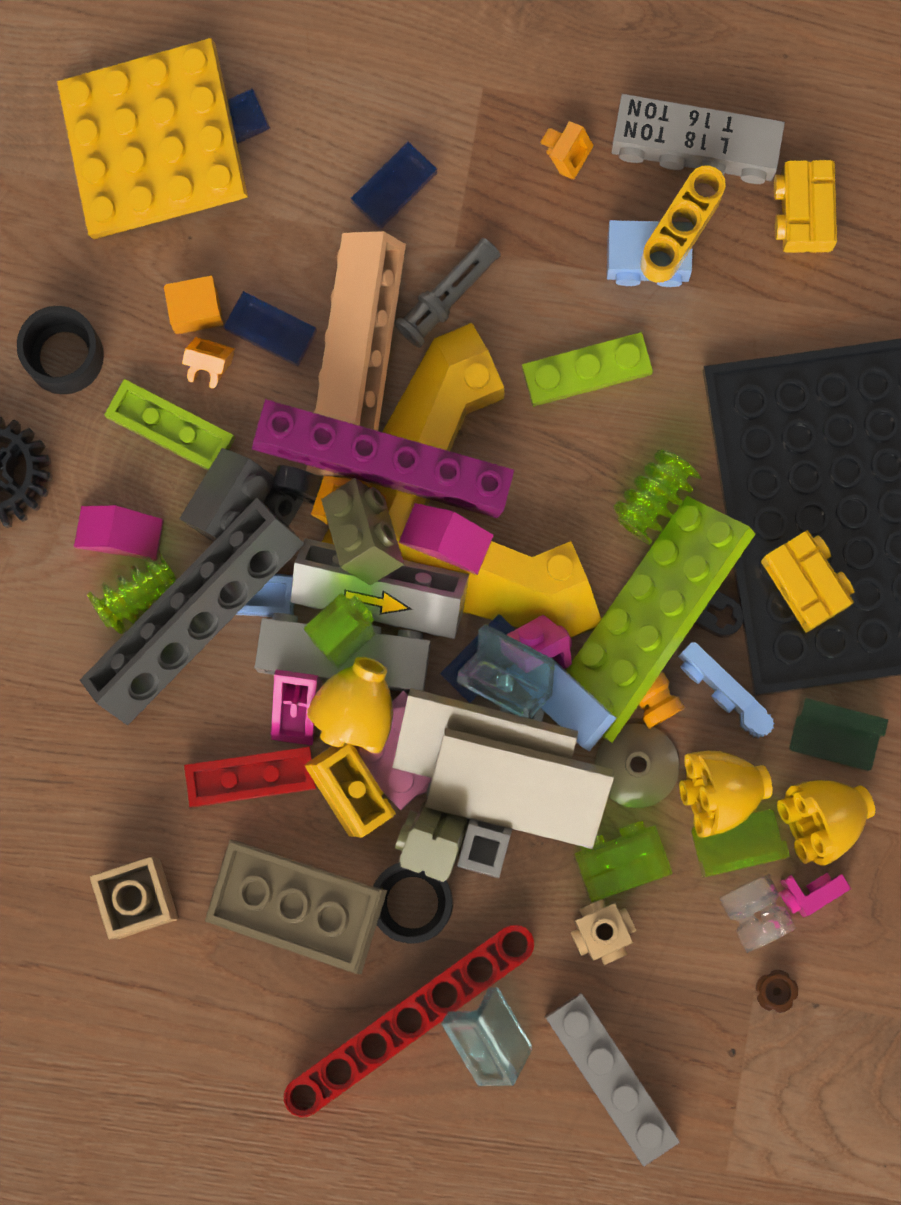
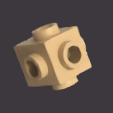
[571,899,636,965]

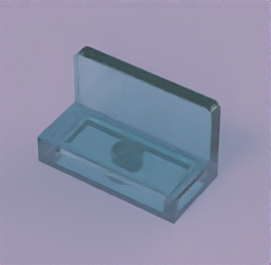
[458,624,555,719]
[441,987,532,1086]

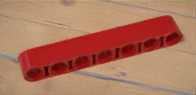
[283,925,534,1117]

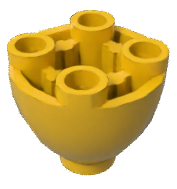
[307,657,393,753]
[679,751,772,838]
[777,780,875,865]

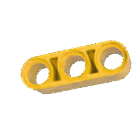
[640,166,726,283]

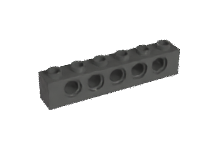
[80,498,305,726]

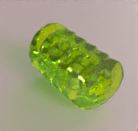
[613,449,702,545]
[86,551,177,634]

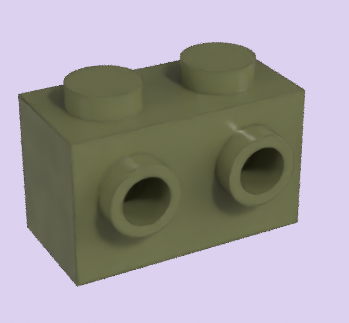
[321,478,404,586]

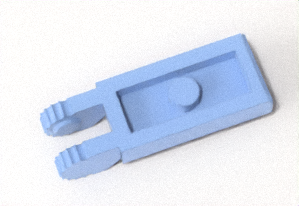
[678,642,775,738]

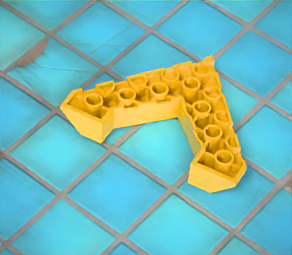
[321,323,601,638]

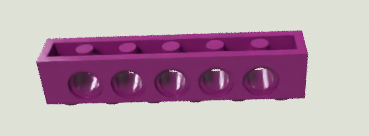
[252,399,514,518]

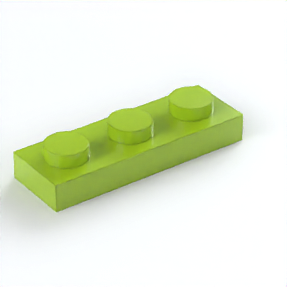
[522,332,653,407]
[104,379,235,470]

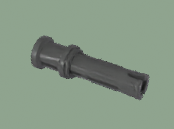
[394,238,501,348]

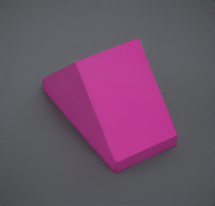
[399,503,494,575]
[74,505,164,561]
[271,670,322,745]

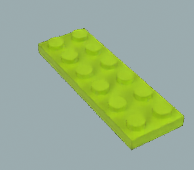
[566,496,755,743]

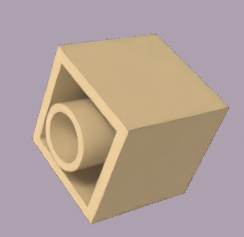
[90,857,179,939]

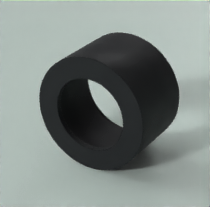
[17,306,104,394]
[373,862,453,944]

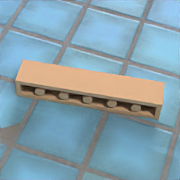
[306,231,406,485]

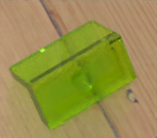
[691,809,790,878]

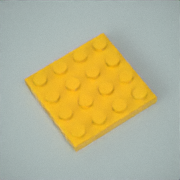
[57,38,248,239]

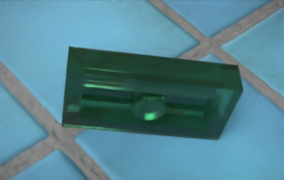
[789,698,889,771]

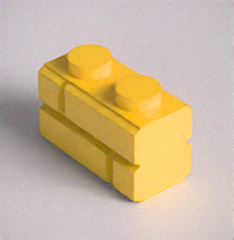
[774,160,837,253]
[761,530,854,633]
[304,743,396,838]

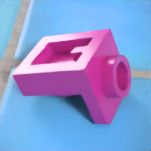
[779,872,851,917]

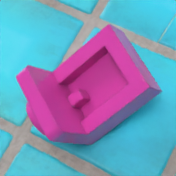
[502,615,572,670]

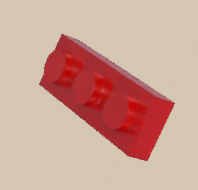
[184,747,317,808]

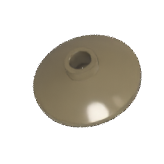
[595,724,680,808]

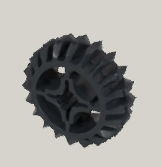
[0,417,52,528]

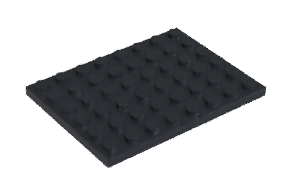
[703,338,901,696]

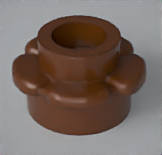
[756,970,798,1013]

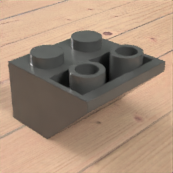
[179,448,303,542]

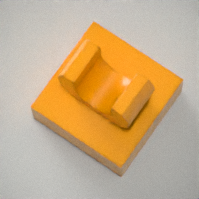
[541,121,594,180]
[182,337,235,389]

